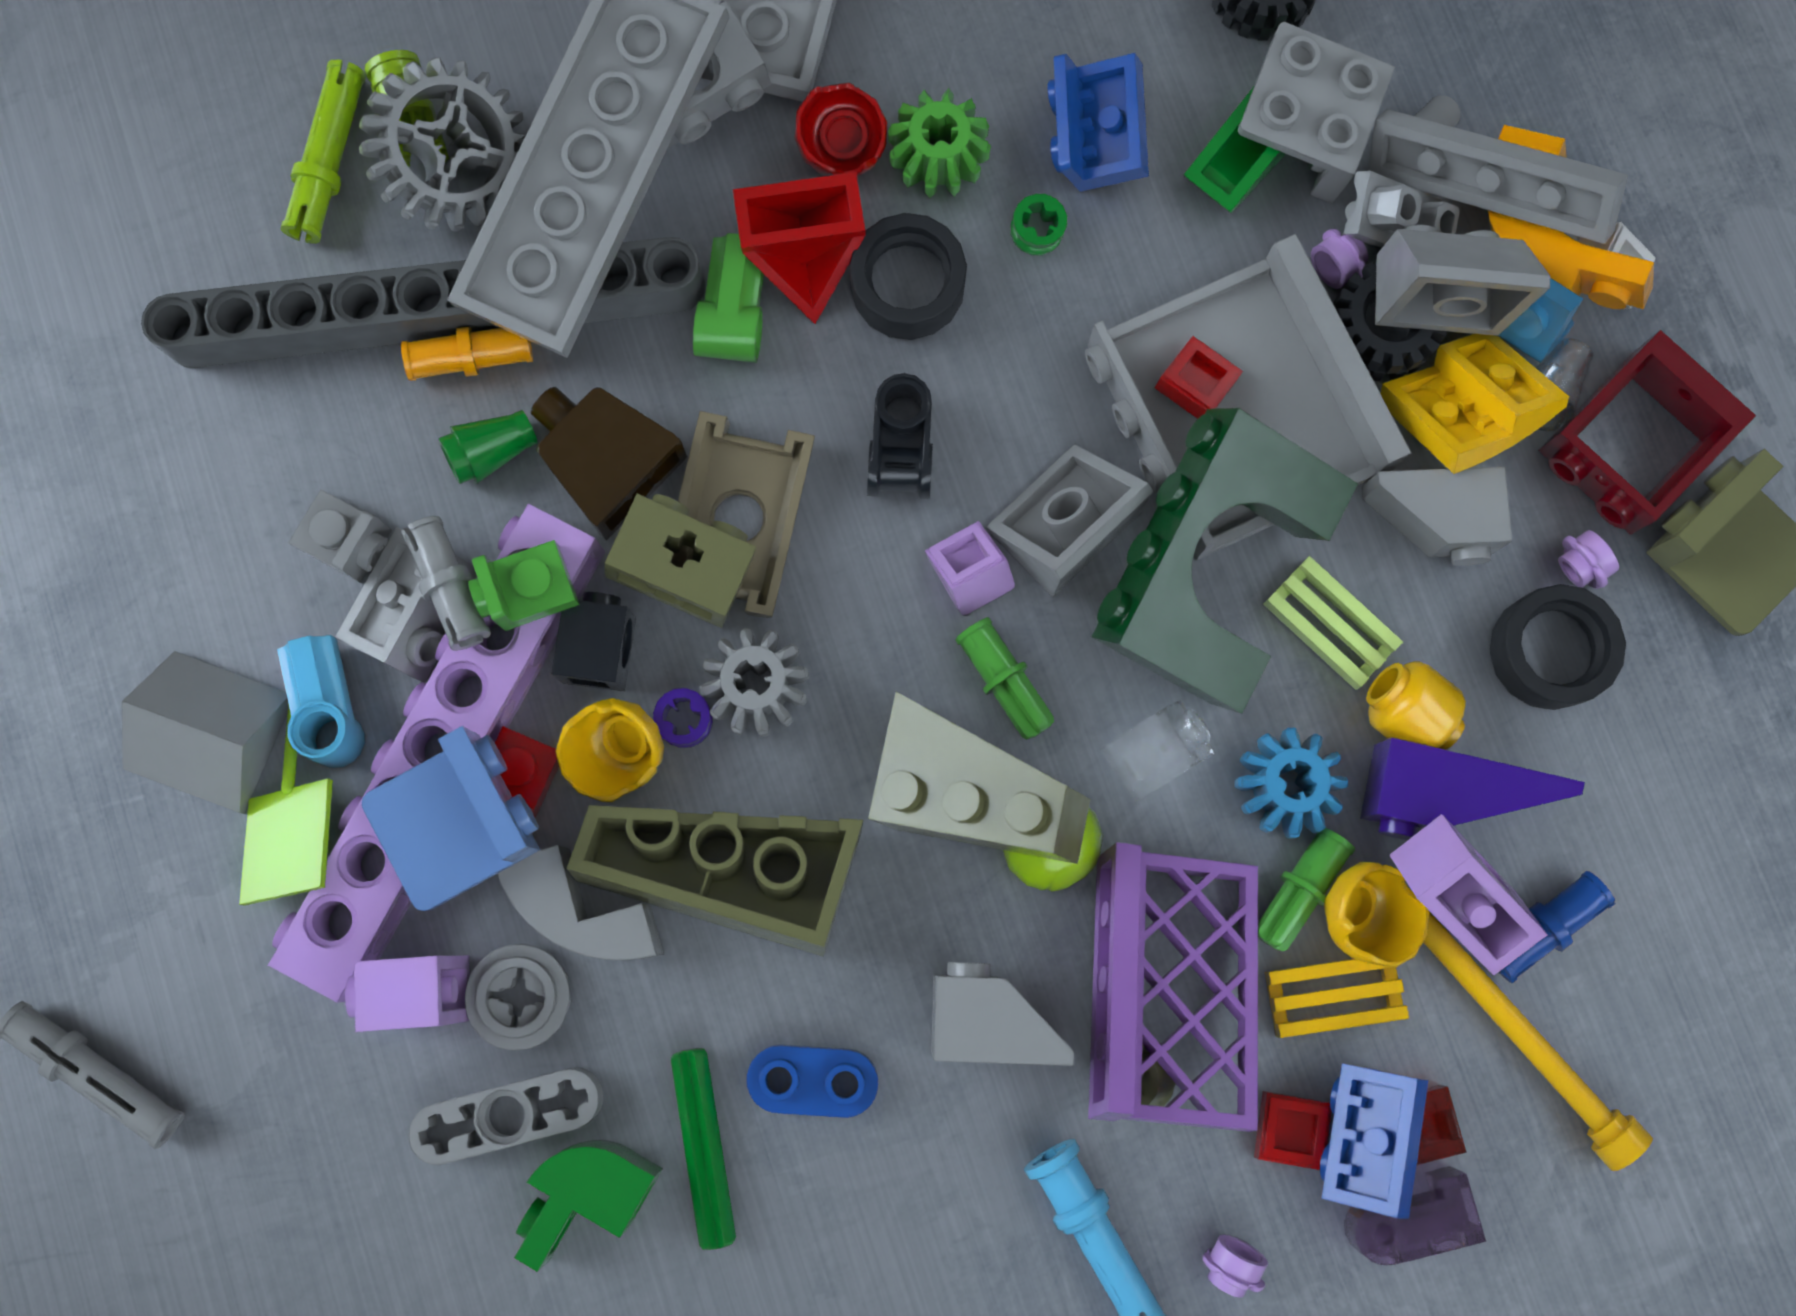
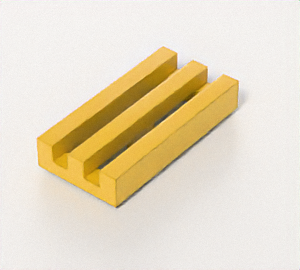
[1264,959,1409,1038]

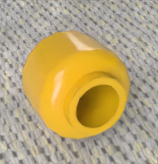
[1366,661,1466,750]

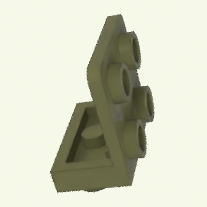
[1646,448,1796,636]

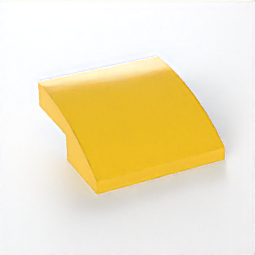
[1380,334,1570,474]

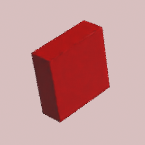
[1154,336,1243,419]
[1254,1091,1332,1170]

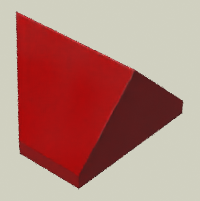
[732,172,866,324]

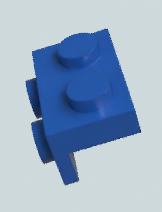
[1048,53,1149,192]

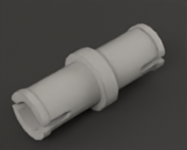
[401,516,491,651]

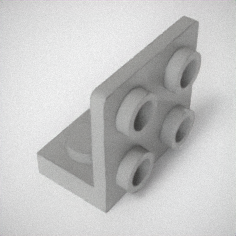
[1238,22,1395,204]

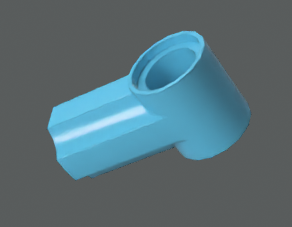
[277,635,365,768]

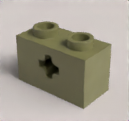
[604,494,757,628]

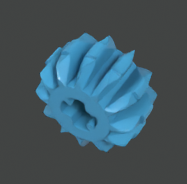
[1234,728,1349,839]

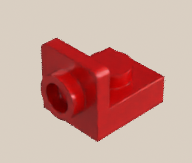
[495,726,559,819]

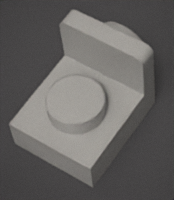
[288,489,392,583]

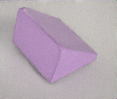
[925,521,1015,616]

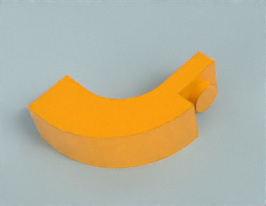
[1487,125,1654,309]

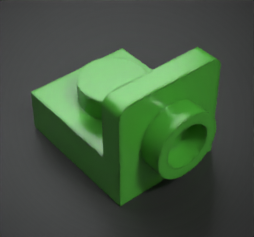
[468,540,579,631]

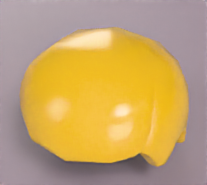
[555,698,665,802]
[1324,862,1430,968]

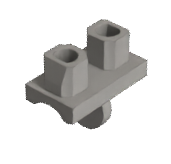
[1344,171,1460,248]

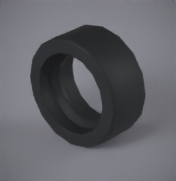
[849,213,967,340]
[1489,584,1626,710]

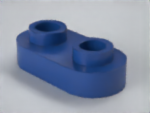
[747,1045,878,1118]

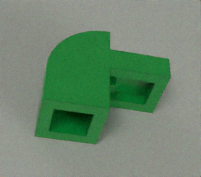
[514,1140,663,1272]

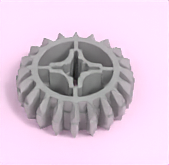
[359,57,526,232]

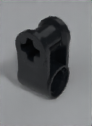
[867,373,933,499]

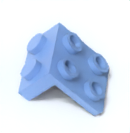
[362,726,540,911]

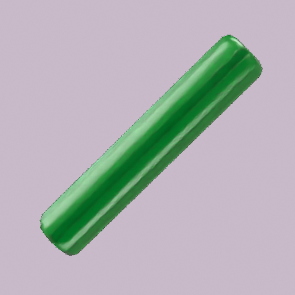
[671,1048,736,1250]

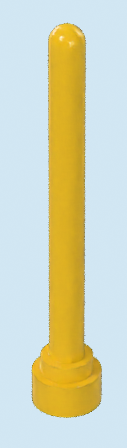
[1423,912,1653,1171]

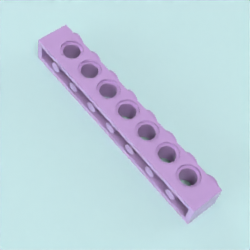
[268,504,605,1003]

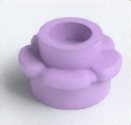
[1311,229,1368,289]
[1558,530,1619,589]
[1203,1235,1268,1298]

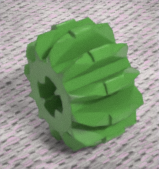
[888,88,991,199]

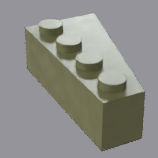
[567,805,863,957]

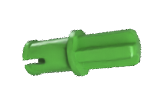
[955,617,1054,740]
[1258,827,1355,952]

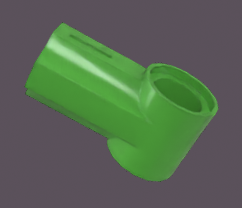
[693,233,764,363]

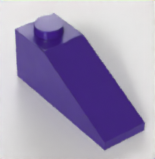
[1360,737,1585,840]

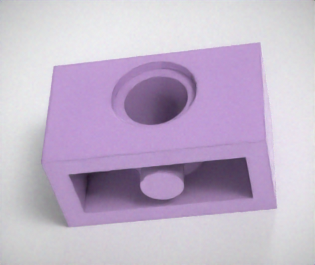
[1390,814,1547,975]
[345,955,470,1032]

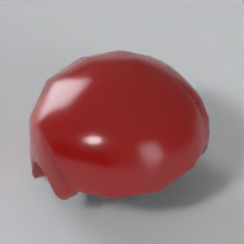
[794,82,887,176]

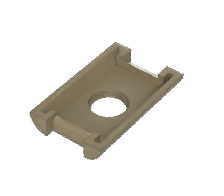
[672,411,815,618]

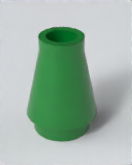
[438,410,538,484]

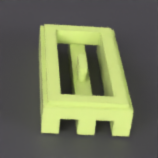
[1263,556,1403,690]

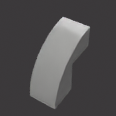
[497,845,664,960]

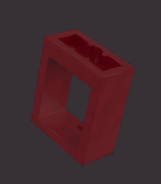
[1538,330,1756,535]

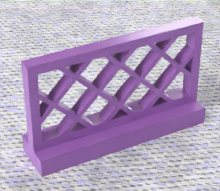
[1088,842,1258,1132]

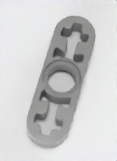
[408,1067,603,1165]

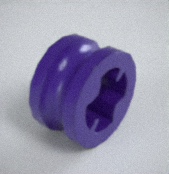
[653,688,713,748]

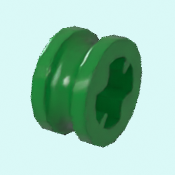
[1010,194,1067,255]

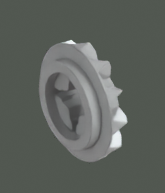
[465,944,572,1051]

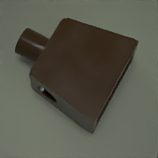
[531,387,688,541]

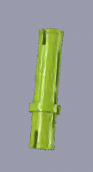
[280,59,366,244]

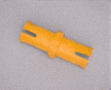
[401,326,534,381]

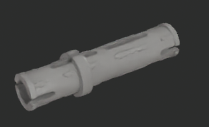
[0,1001,185,1149]

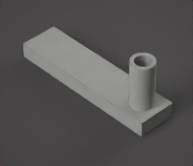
[1368,95,1628,244]

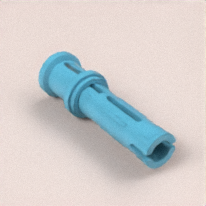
[1024,1139,1168,1316]

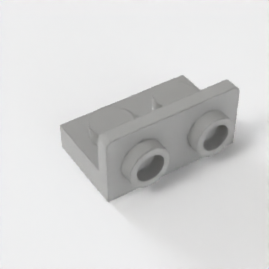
[335,527,477,682]

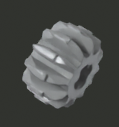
[700,628,809,737]

